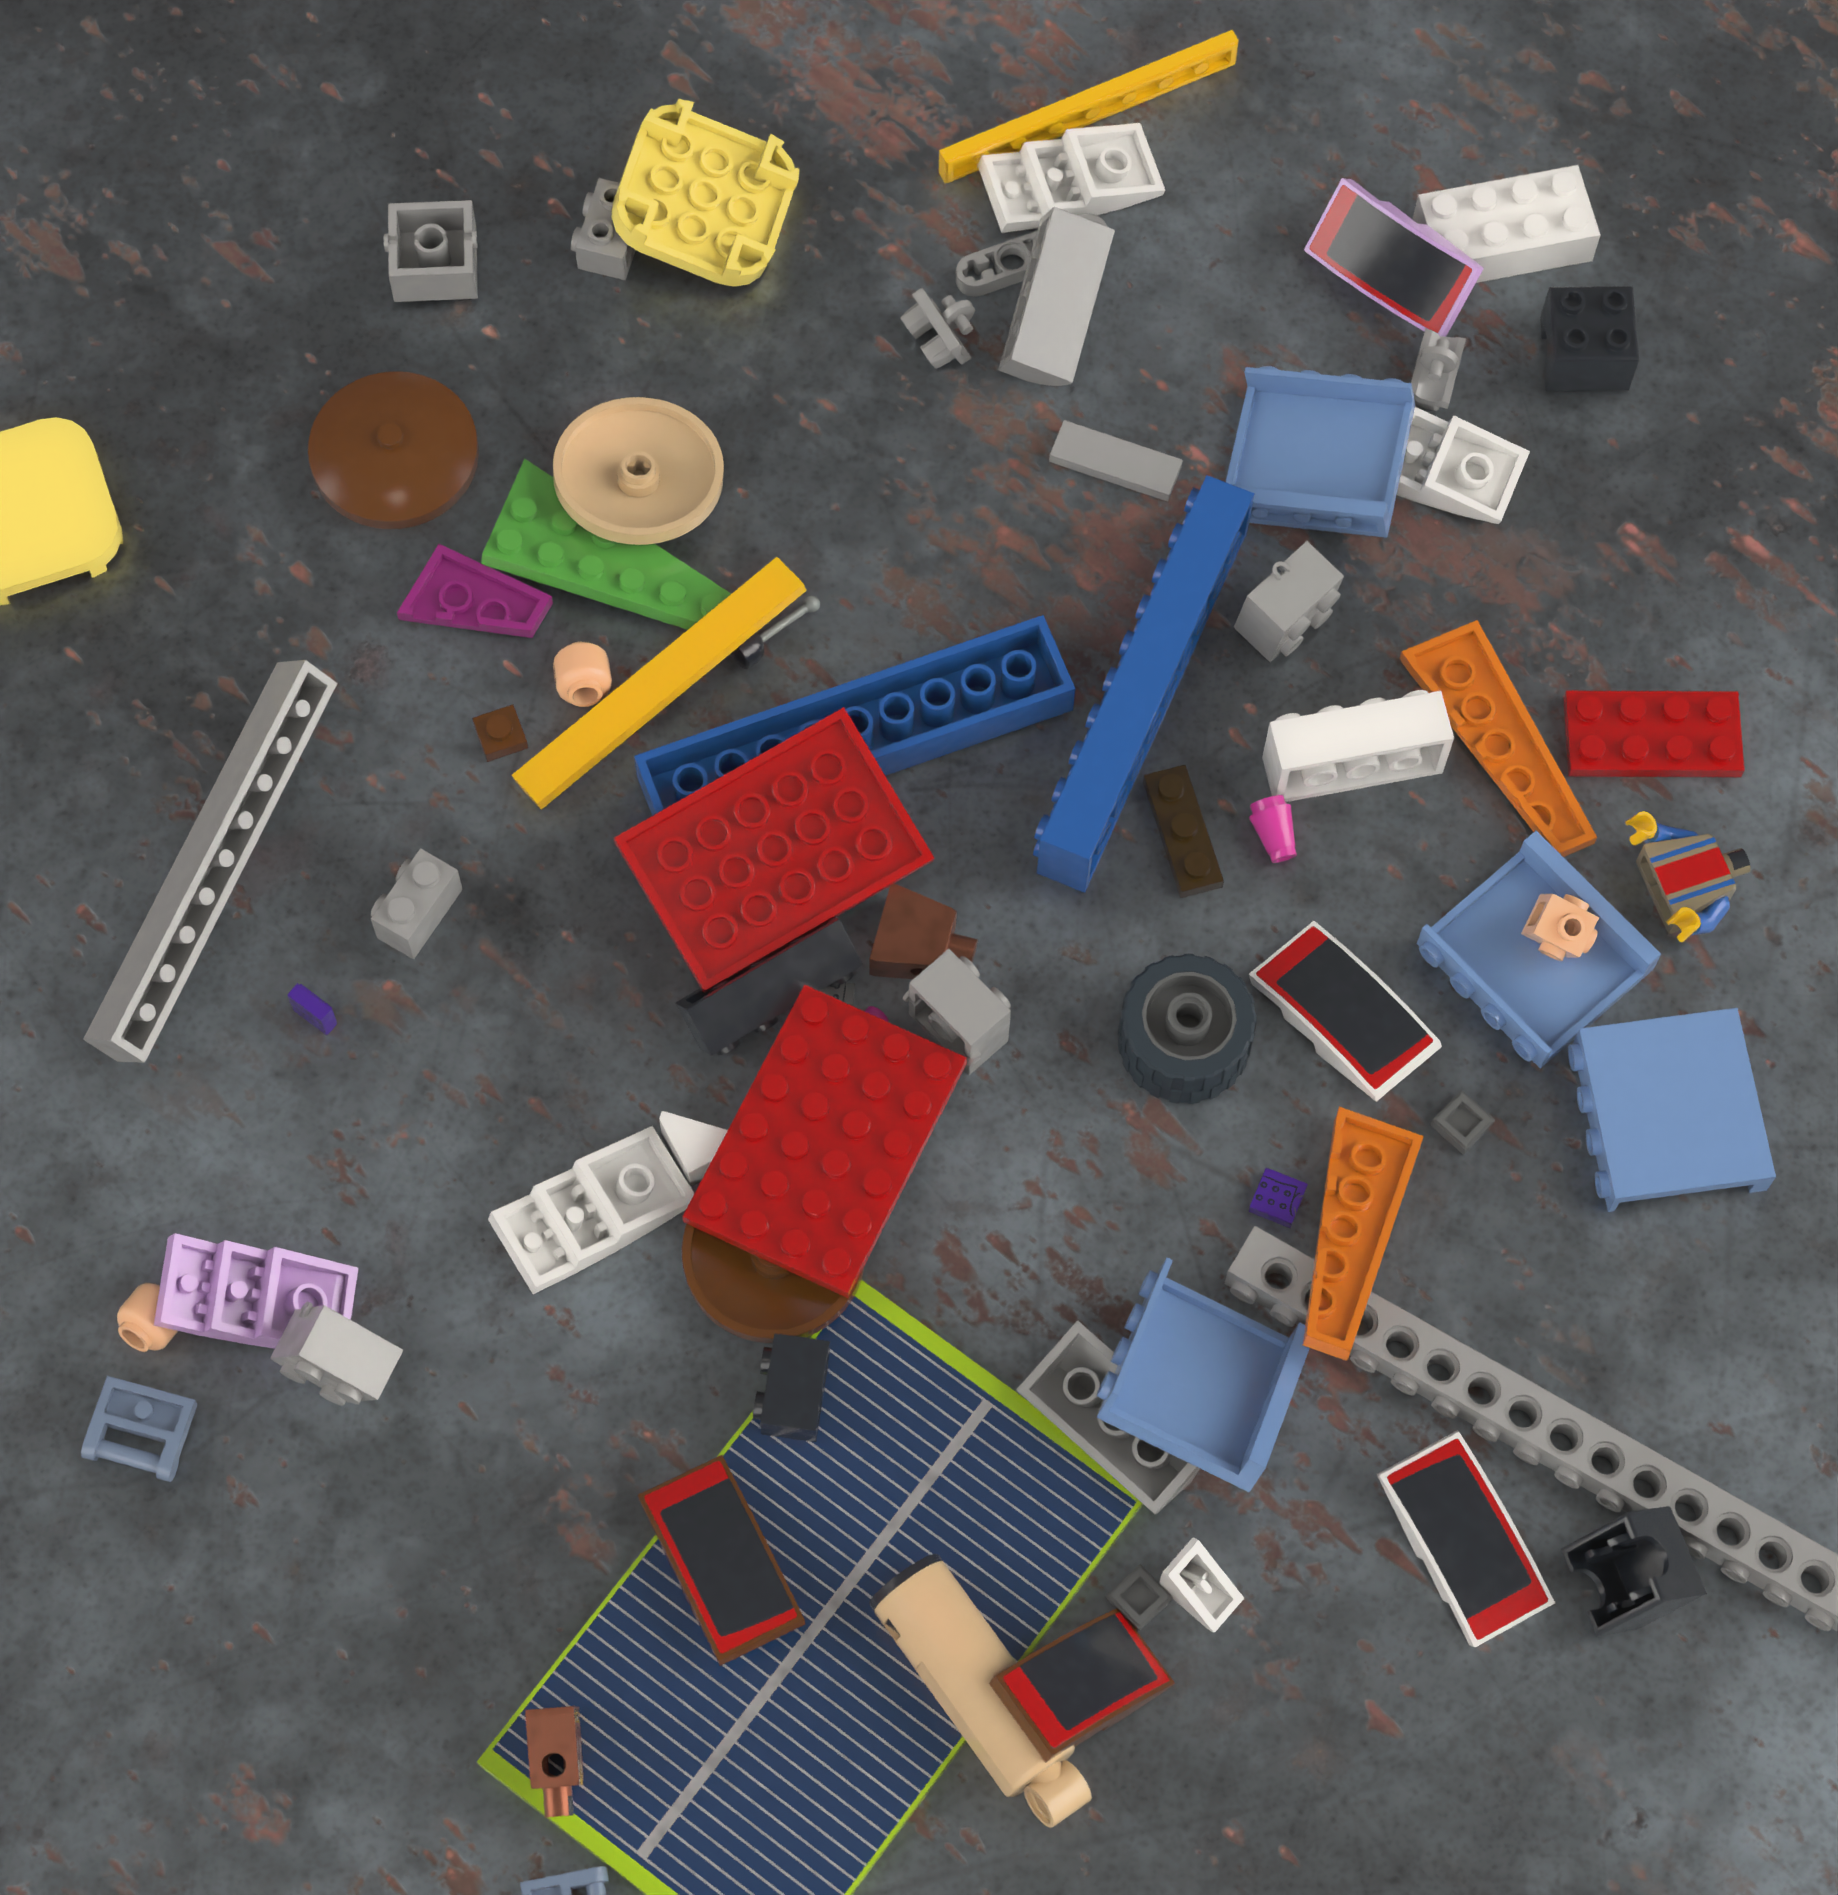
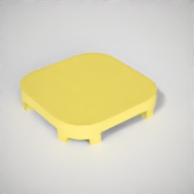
[611,99,799,287]
[0,417,123,606]

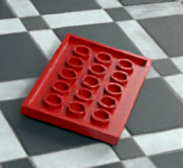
[614,707,935,993]
[682,984,967,1298]

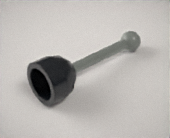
[731,596,820,669]

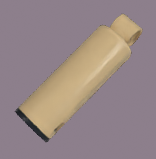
[869,1554,1092,1828]

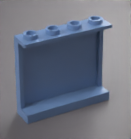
[1226,366,1415,538]
[1417,831,1661,1069]
[1568,1008,1776,1212]
[1096,1257,1310,1492]

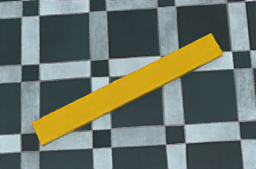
[939,30,1239,183]
[512,557,807,810]

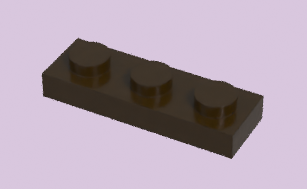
[1143,765,1224,898]

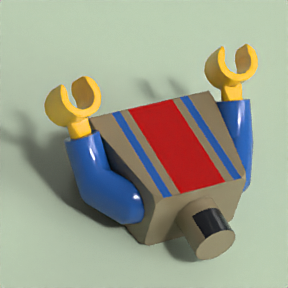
[1625,811,1751,942]

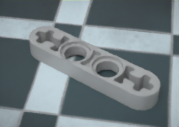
[956,214,1107,297]

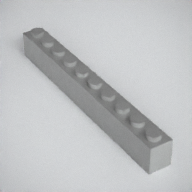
[83,660,338,1063]

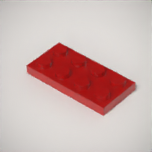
[1563,690,1745,778]

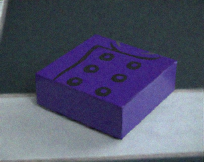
[287,983,337,1035]
[1248,1167,1308,1228]

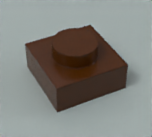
[472,704,528,762]

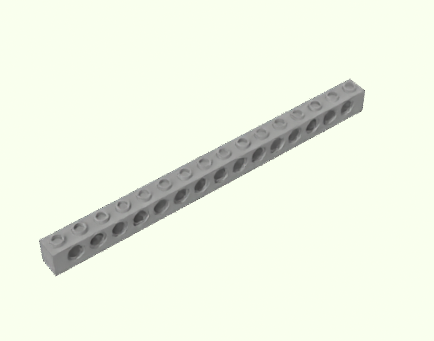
[1224,1226,1838,1632]

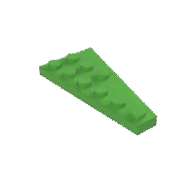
[481,459,731,630]

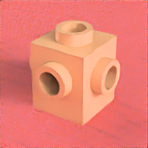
[1521,893,1599,961]

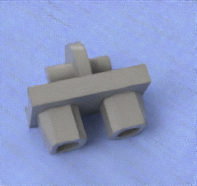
[900,287,975,369]
[1411,329,1466,411]

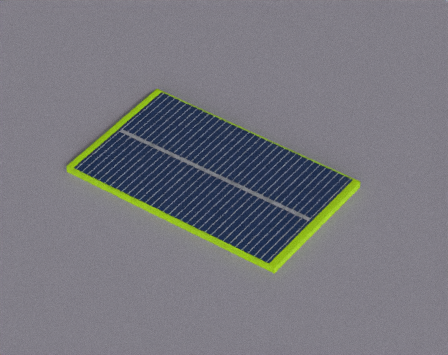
[477,1280,1143,1895]

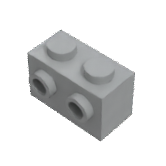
[571,178,635,280]
[371,848,463,959]

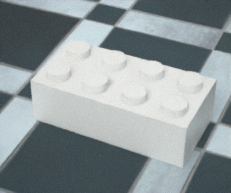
[1412,165,1600,283]
[1262,690,1454,802]

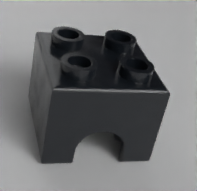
[1540,286,1639,391]
[1561,1506,1707,1637]

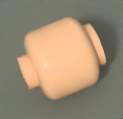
[553,642,612,707]
[117,1283,178,1352]

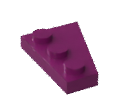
[397,544,553,638]

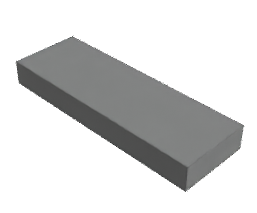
[1049,420,1183,502]

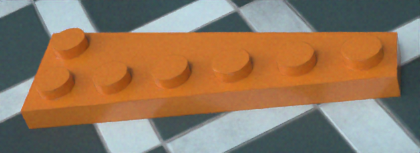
[1400,620,1597,857]
[1303,1107,1424,1361]

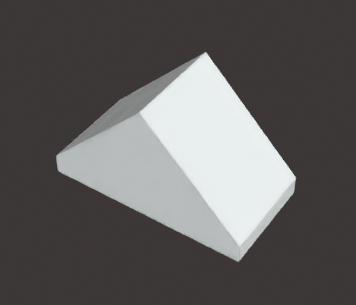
[659,1111,728,1187]
[1159,1538,1244,1633]

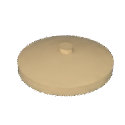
[553,397,724,545]

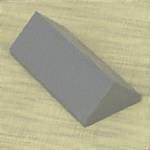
[1016,1320,1200,1515]

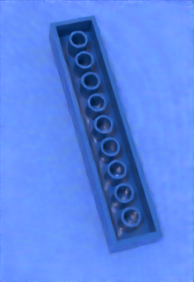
[1033,475,1255,893]
[634,615,1075,816]

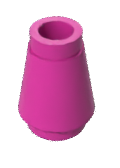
[1249,795,1297,863]

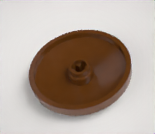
[308,371,479,529]
[682,1224,865,1343]

